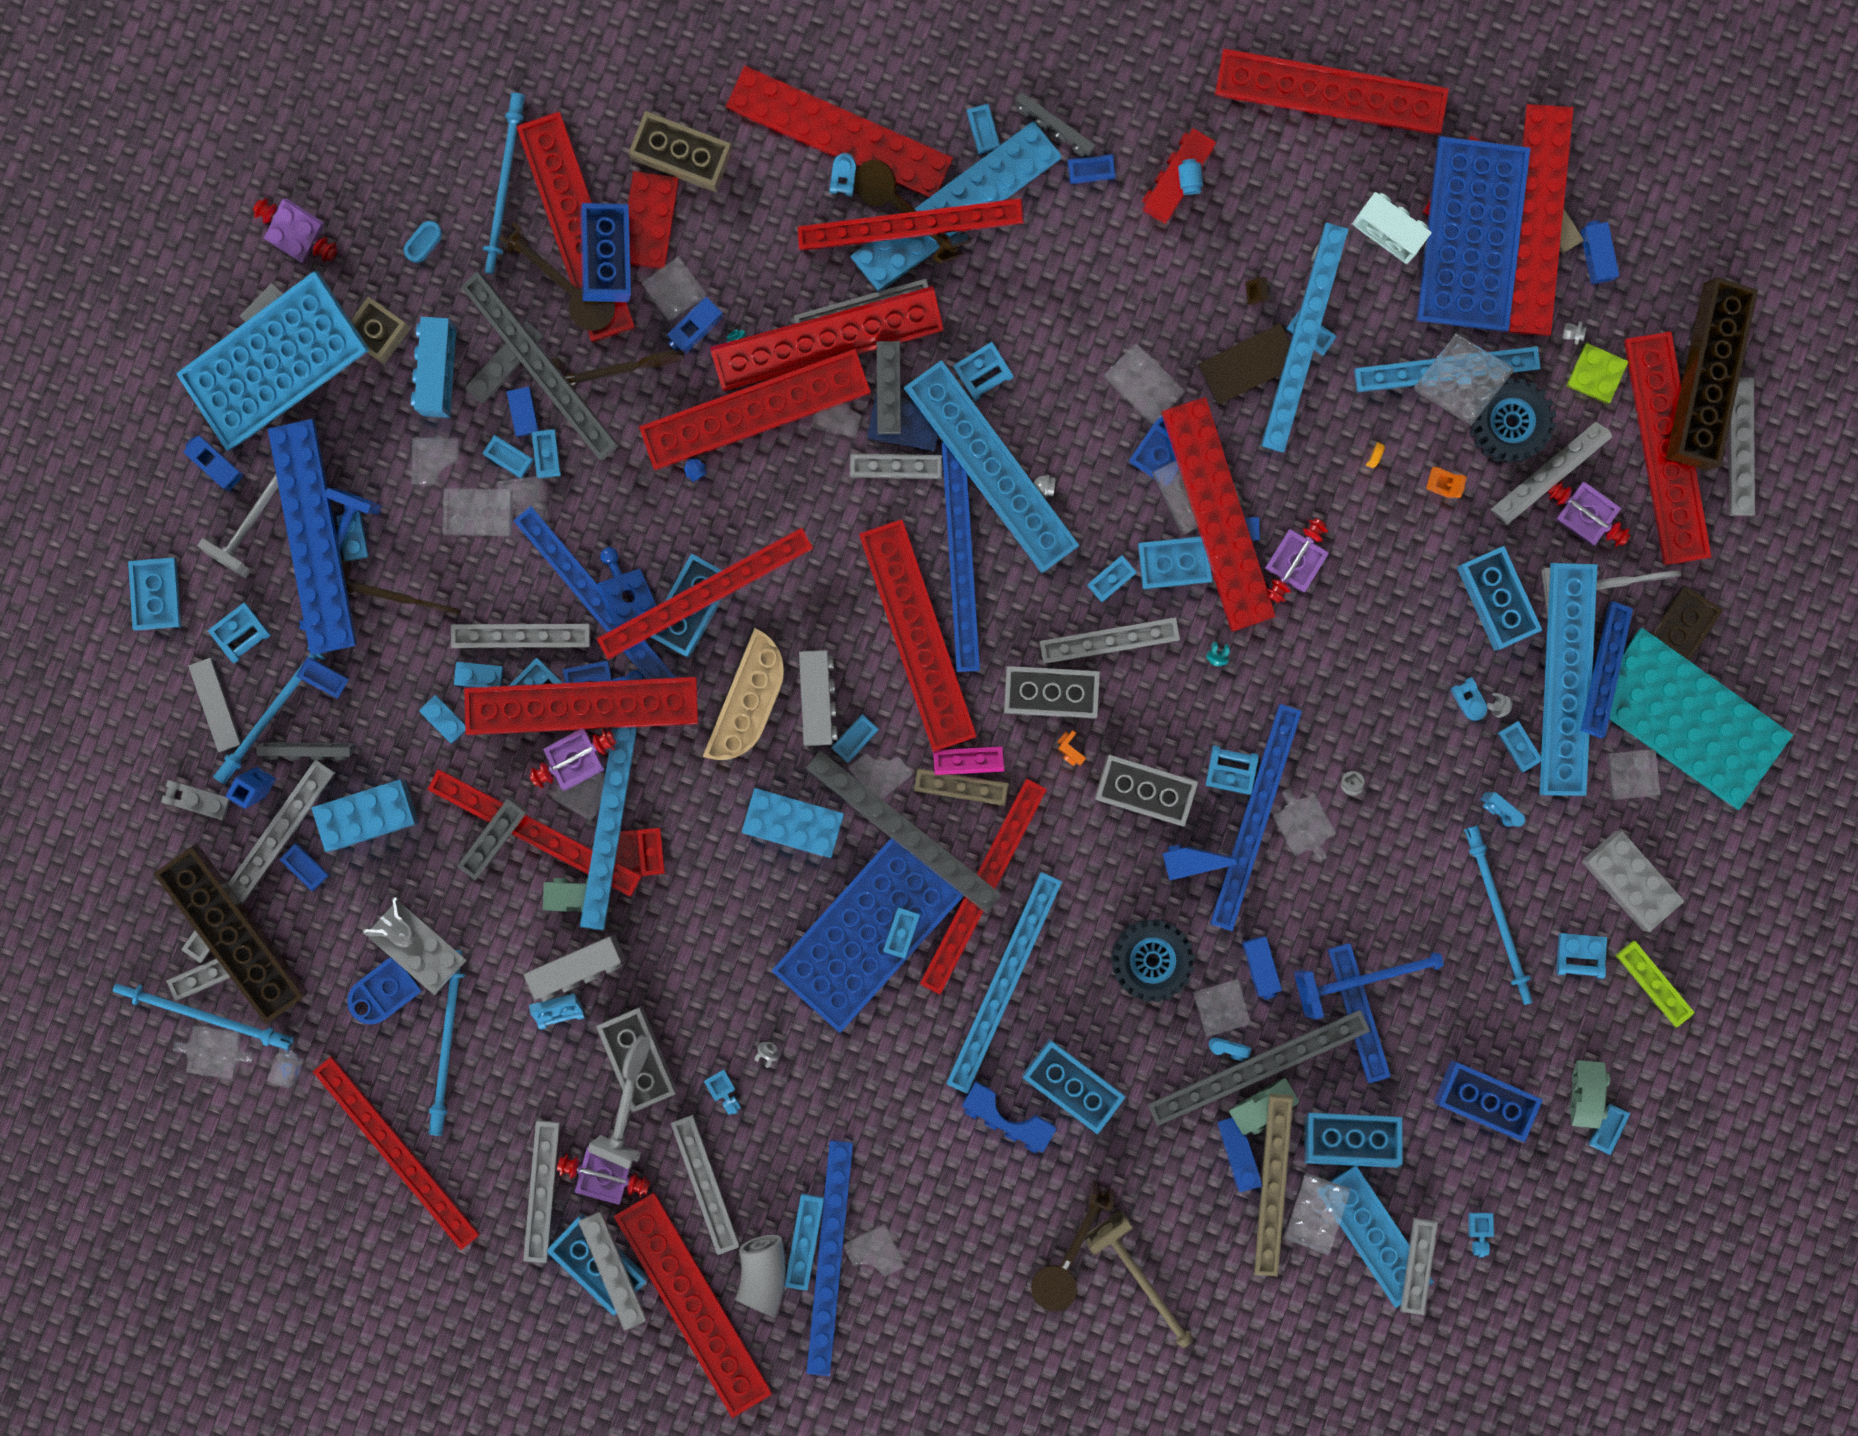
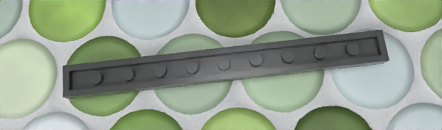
[461,271,619,460]
[806,751,1002,914]
[1148,1009,1370,1126]

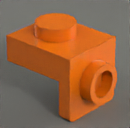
[1426,467,1467,498]
[1058,730,1086,766]

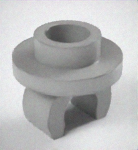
[1563,321,1586,345]
[1487,693,1513,718]
[755,1042,780,1068]

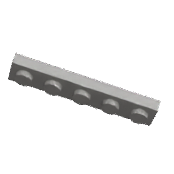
[579,1211,647,1330]

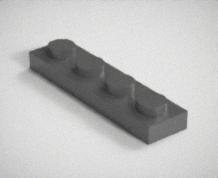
[1015,92,1095,157]
[465,320,545,404]
[877,341,901,434]
[257,742,355,760]
[457,796,529,881]

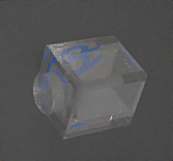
[267,1050,303,1089]

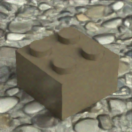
[351,297,411,365]

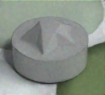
[1341,771,1365,795]

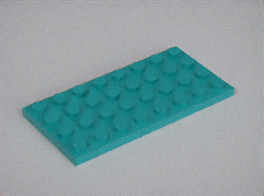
[1609,628,1793,810]

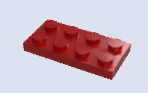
[628,171,679,269]

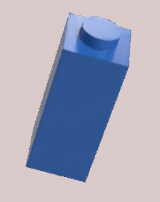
[1580,220,1619,285]
[667,297,724,355]
[183,435,245,492]
[226,767,277,809]
[1241,936,1282,1000]

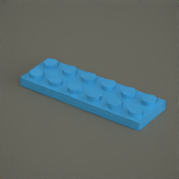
[1316,1166,1434,1308]

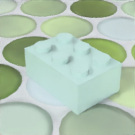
[1352,192,1432,264]

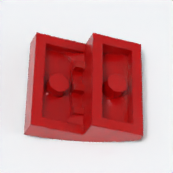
[616,828,665,876]

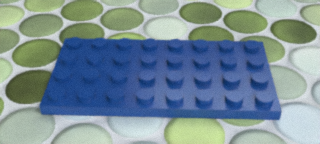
[1416,136,1530,332]
[772,838,964,1033]

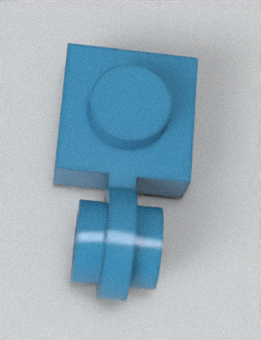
[704,1069,741,1115]
[1468,1213,1494,1258]

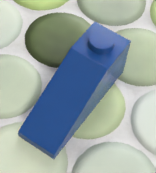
[1163,844,1240,880]
[1217,1117,1262,1192]

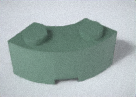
[543,878,608,912]
[1569,1060,1610,1128]
[1229,1078,1299,1135]

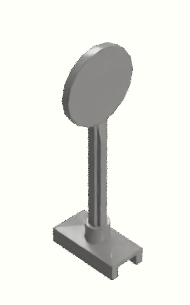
[1541,568,1682,615]
[588,1035,650,1169]

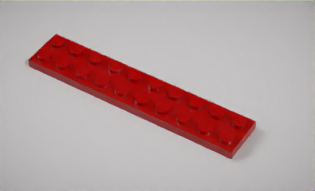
[1215,49,1449,135]
[726,65,953,198]
[1504,104,1573,336]
[516,111,635,343]
[710,286,944,391]
[1624,331,1711,565]
[639,349,871,471]
[1161,397,1276,631]
[859,519,977,752]
[464,677,699,735]
[614,1191,773,1418]

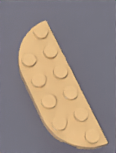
[703,628,784,760]

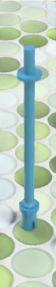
[483,93,526,275]
[213,647,326,785]
[1464,825,1533,1005]
[428,950,465,1136]
[113,983,294,1051]

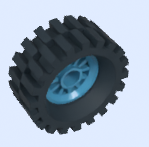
[1468,378,1556,463]
[1111,919,1195,1002]

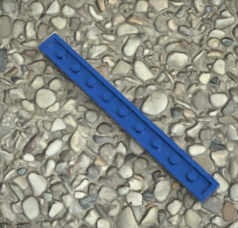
[942,443,980,672]
[513,506,676,679]
[1210,704,1302,931]
[807,1140,853,1376]

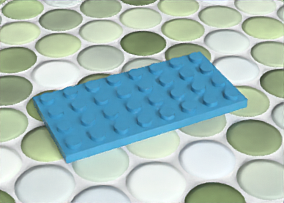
[176,271,369,451]

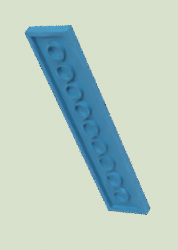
[851,121,1061,293]
[904,360,1079,573]
[1540,563,1598,796]

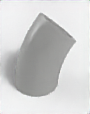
[735,1235,786,1318]

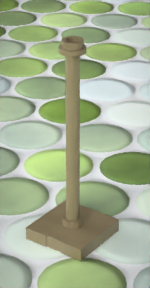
[1085,1209,1193,1348]

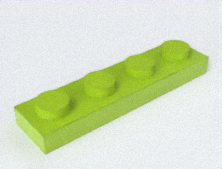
[1615,941,1695,1027]

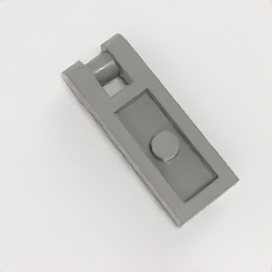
[161,780,231,820]

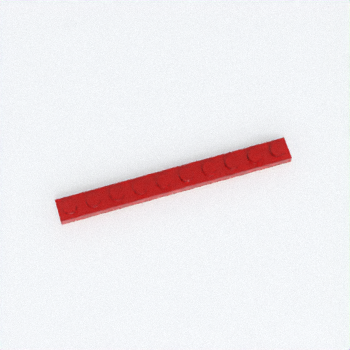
[797,198,1024,251]
[597,528,813,660]
[427,769,642,897]
[920,778,1047,994]
[313,1056,480,1250]

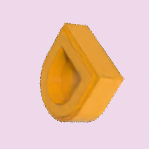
[1366,442,1385,468]

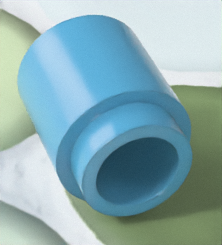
[1178,159,1203,195]

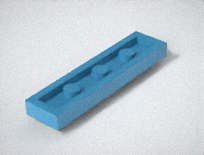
[785,1193,824,1291]

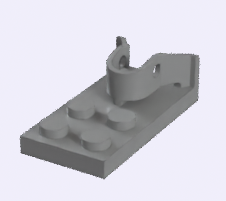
[363,897,466,995]

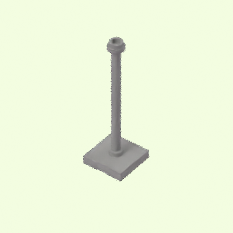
[197,474,278,579]

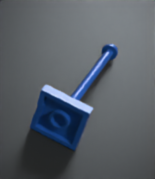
[299,488,382,631]
[1293,952,1444,1019]

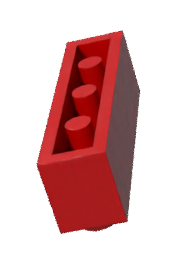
[1142,128,1216,225]

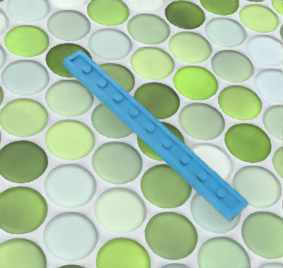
[1261,223,1349,453]
[580,727,638,931]
[946,872,1062,1094]

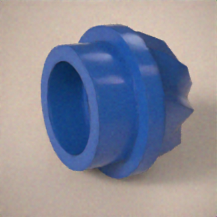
[684,459,708,482]

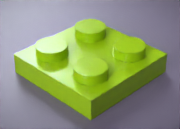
[1566,343,1629,404]

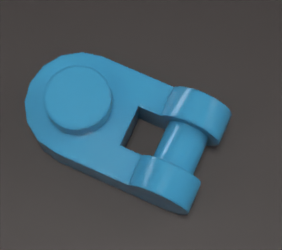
[829,153,856,197]
[1451,677,1487,720]
[1208,1037,1252,1061]

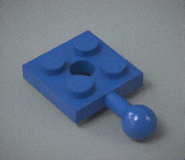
[597,547,656,627]
[563,661,645,683]

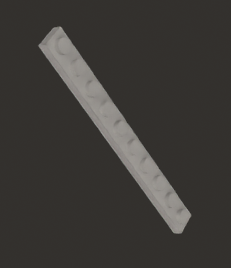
[181,760,336,963]

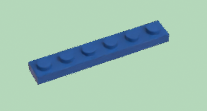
[1580,601,1633,738]
[1327,943,1391,1084]

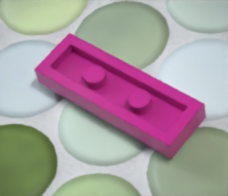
[933,747,1004,775]

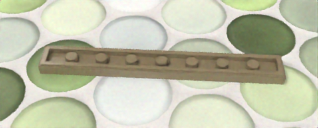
[1254,1094,1293,1276]

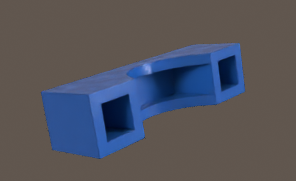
[962,1080,1057,1153]

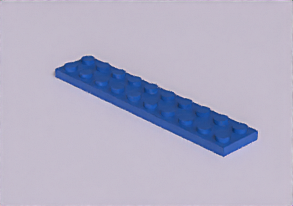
[268,419,357,655]

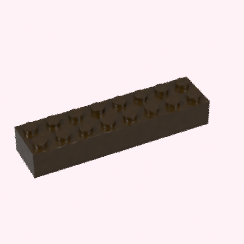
[1666,277,1758,471]
[153,843,309,1024]

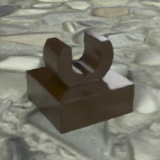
[1245,277,1273,305]

